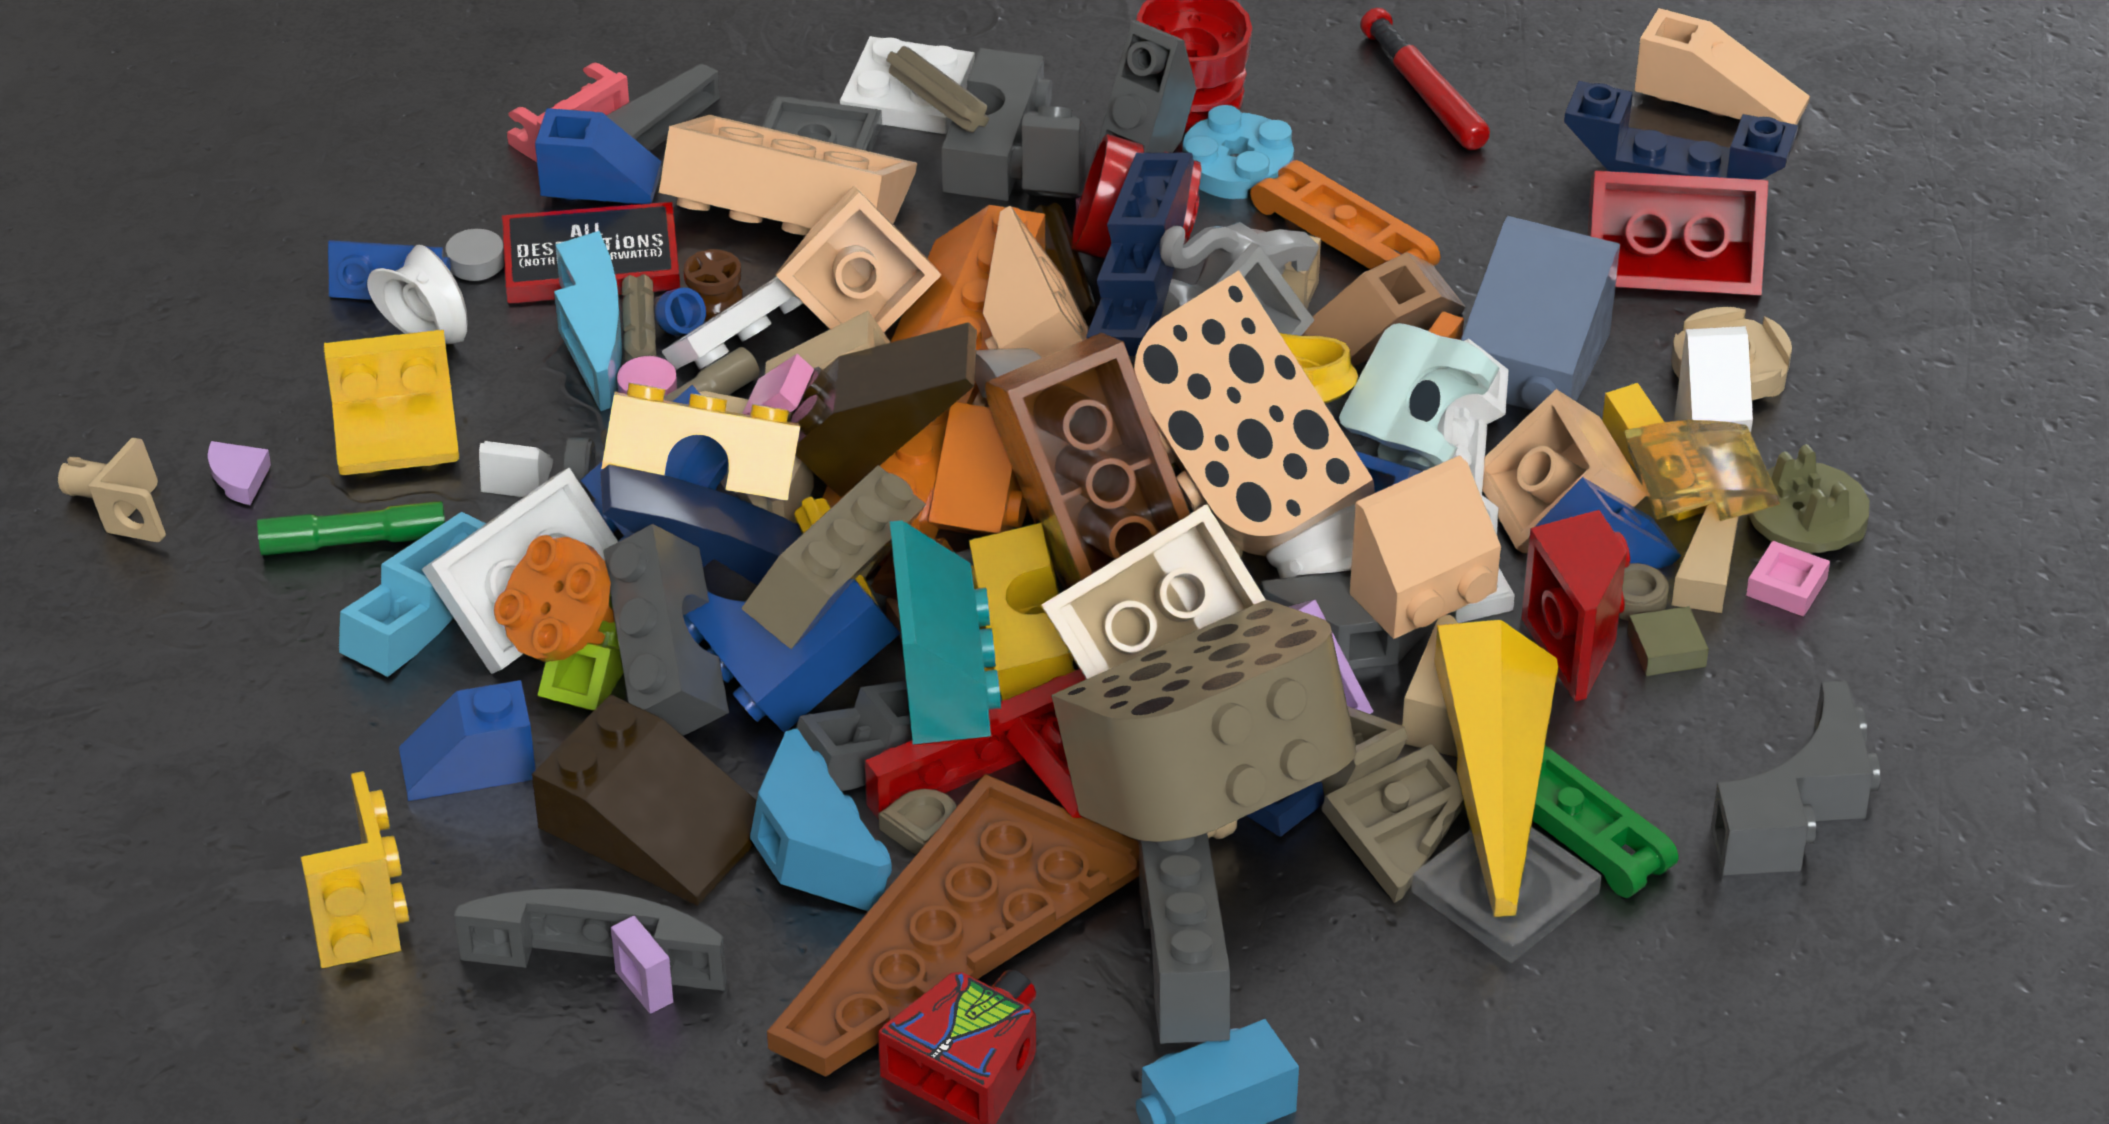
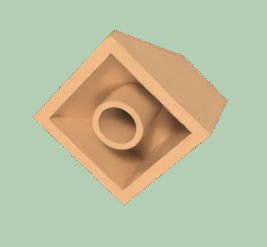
[775,186,941,332]
[1482,389,1648,553]
[1350,455,1501,639]

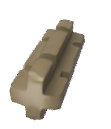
[622,274,656,362]

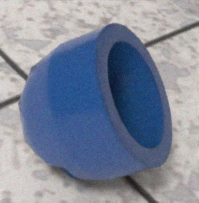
[654,287,706,336]

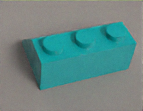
[890,520,1001,744]

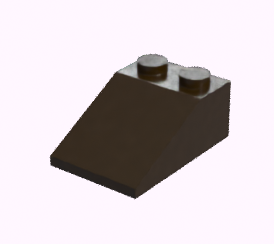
[791,322,977,497]
[532,694,757,906]

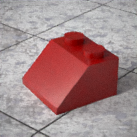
[1521,510,1630,702]

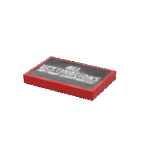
[502,202,680,303]

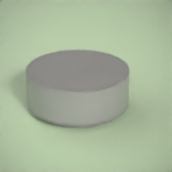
[446,229,505,281]

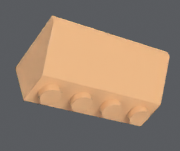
[659,115,917,235]

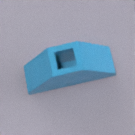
[750,728,892,911]

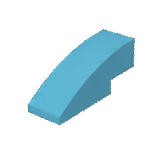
[554,231,622,411]
[339,512,486,677]

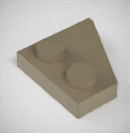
[1322,744,1465,903]

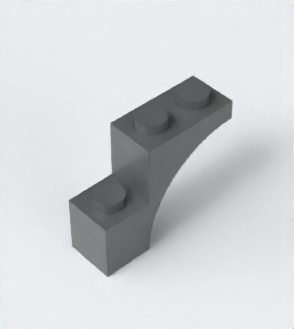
[1711,680,1881,875]

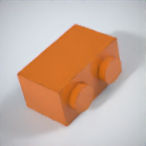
[928,402,1027,537]

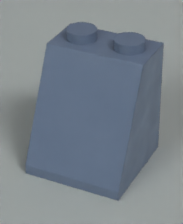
[1461,216,1620,410]

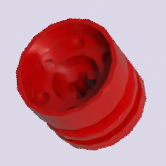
[1136,0,1252,133]
[1071,134,1202,260]

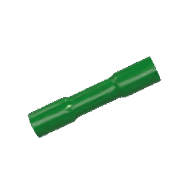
[257,501,445,556]

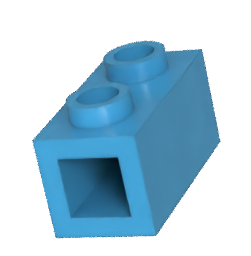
[1136,1019,1299,1124]

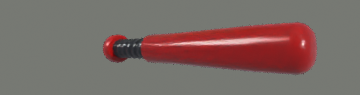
[1360,7,1490,150]

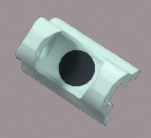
[1339,323,1500,470]

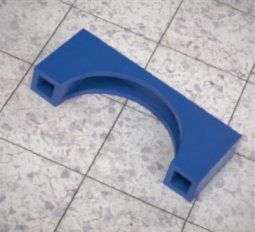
[581,385,900,733]

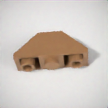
[1301,252,1466,367]

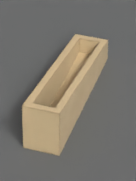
[1672,479,1744,613]

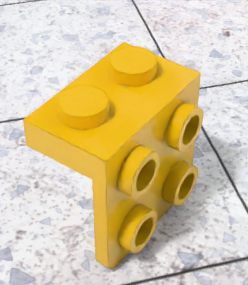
[301,771,409,969]

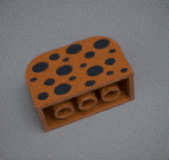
[985,333,1190,590]

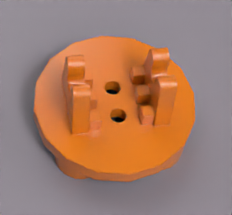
[494,535,615,662]

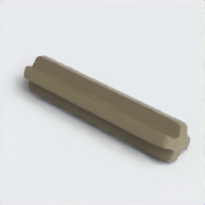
[886,46,989,133]

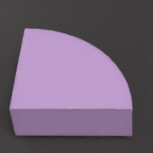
[208,441,271,505]

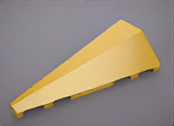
[1434,620,1558,917]

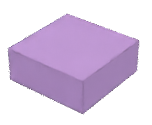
[611,916,673,1014]

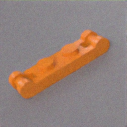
[1250,160,1441,270]

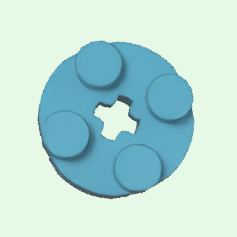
[1182,105,1294,199]

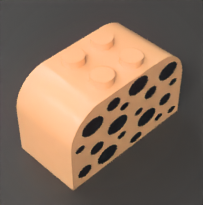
[1134,270,1375,556]

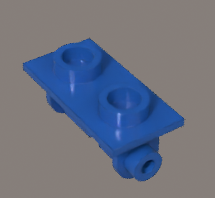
[328,240,451,300]

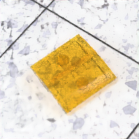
[1624,420,1780,521]

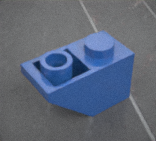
[535,108,662,204]

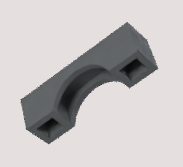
[1139,833,1230,1044]

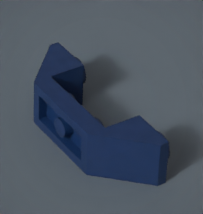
[1564,81,1798,180]

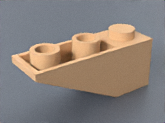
[1635,8,1810,125]

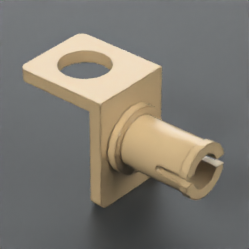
[58,438,166,542]

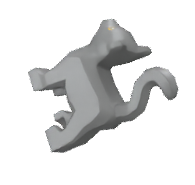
[1159,222,1320,319]

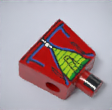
[878,970,1036,1124]

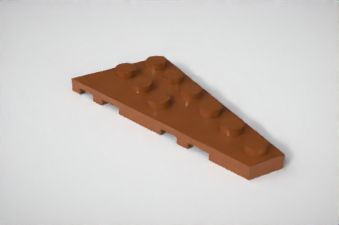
[767,774,1139,1077]

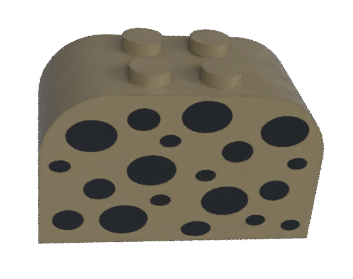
[1052,599,1356,842]

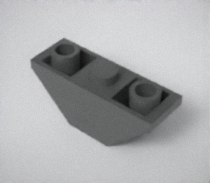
[1093,21,1196,159]
[1022,106,1095,199]
[1261,571,1438,669]

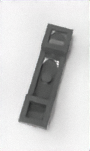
[454,888,727,991]

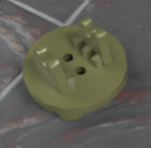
[1746,444,1870,555]

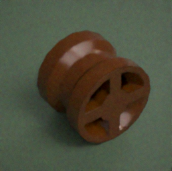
[683,249,743,321]

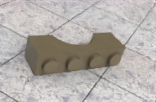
[741,465,926,649]

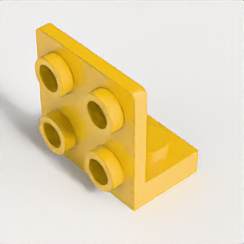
[324,329,459,475]

